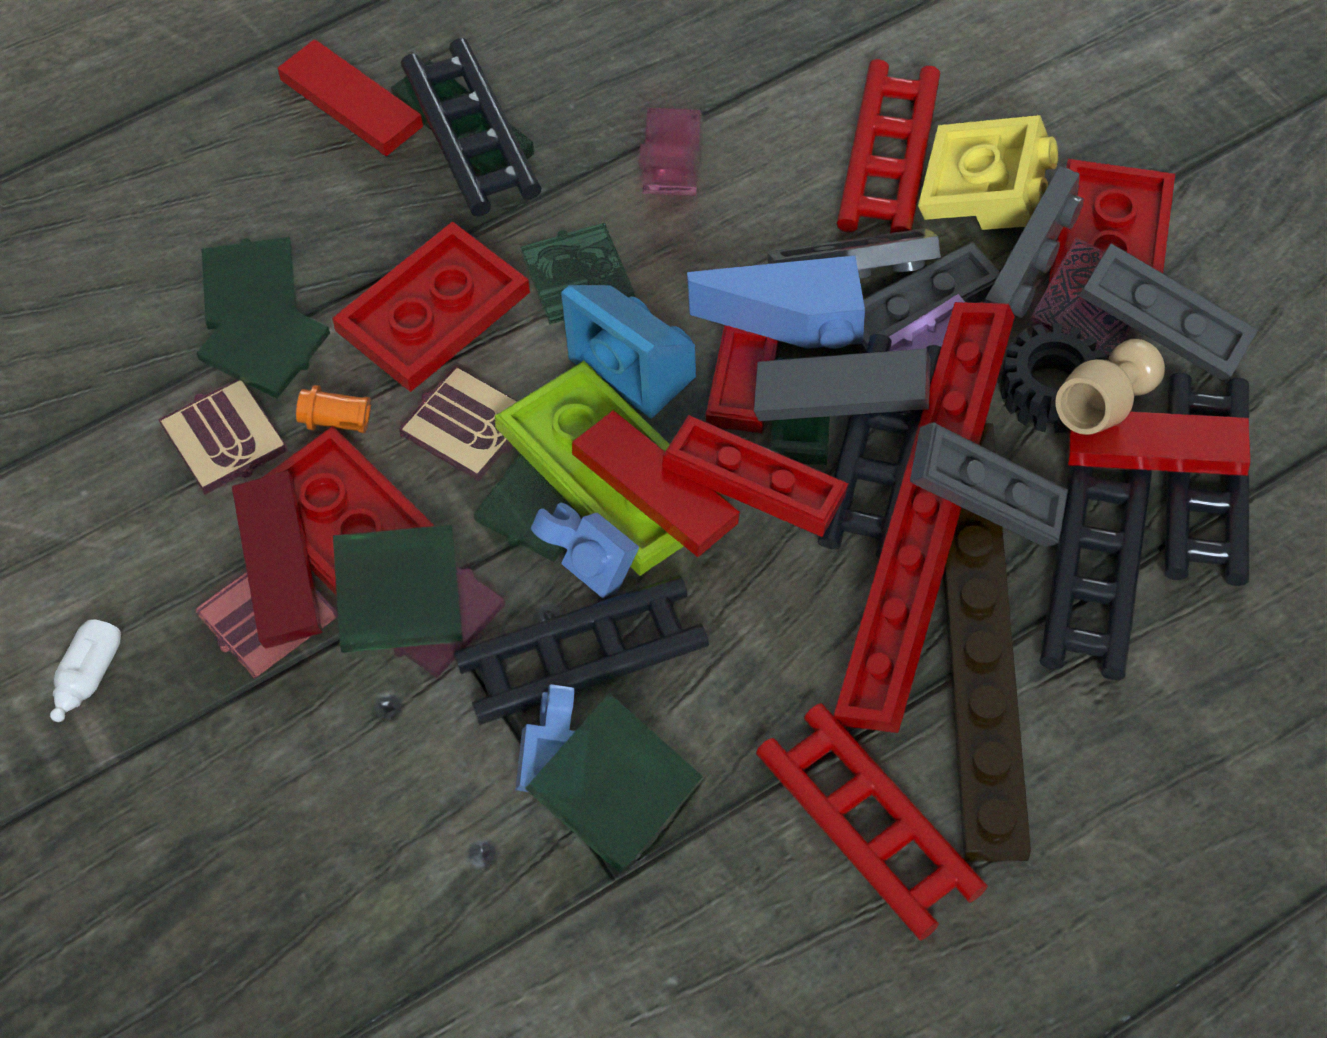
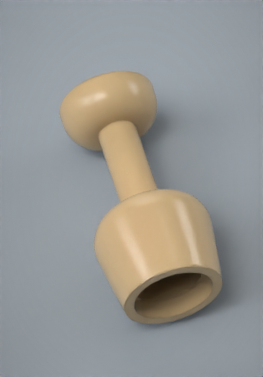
[1055,339,1165,435]

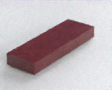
[232,470,323,649]

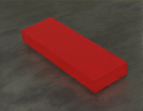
[277,39,423,156]
[572,410,740,557]
[1068,412,1250,476]
[662,415,849,537]

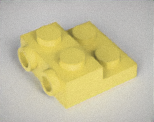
[918,115,1058,230]

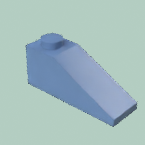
[687,255,865,349]

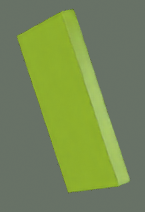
[495,361,729,576]

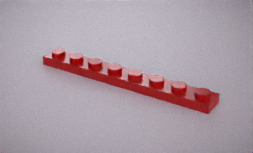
[834,302,1015,733]

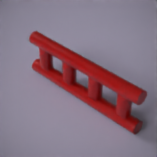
[837,59,940,233]
[756,703,988,941]

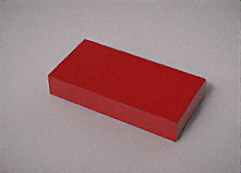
[706,325,780,433]

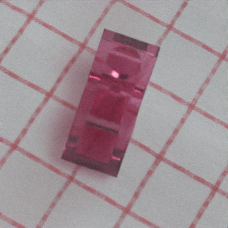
[639,108,704,196]

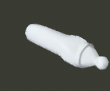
[50,619,121,722]

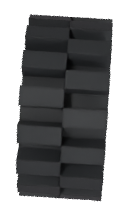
[1000,323,1107,433]

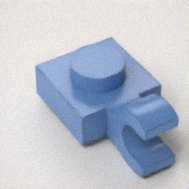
[531,502,639,599]
[515,684,588,799]

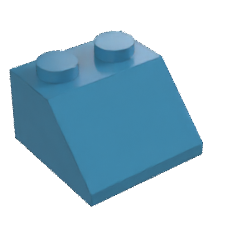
[561,285,696,419]

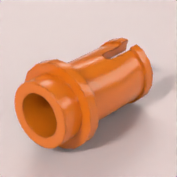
[296,385,371,434]

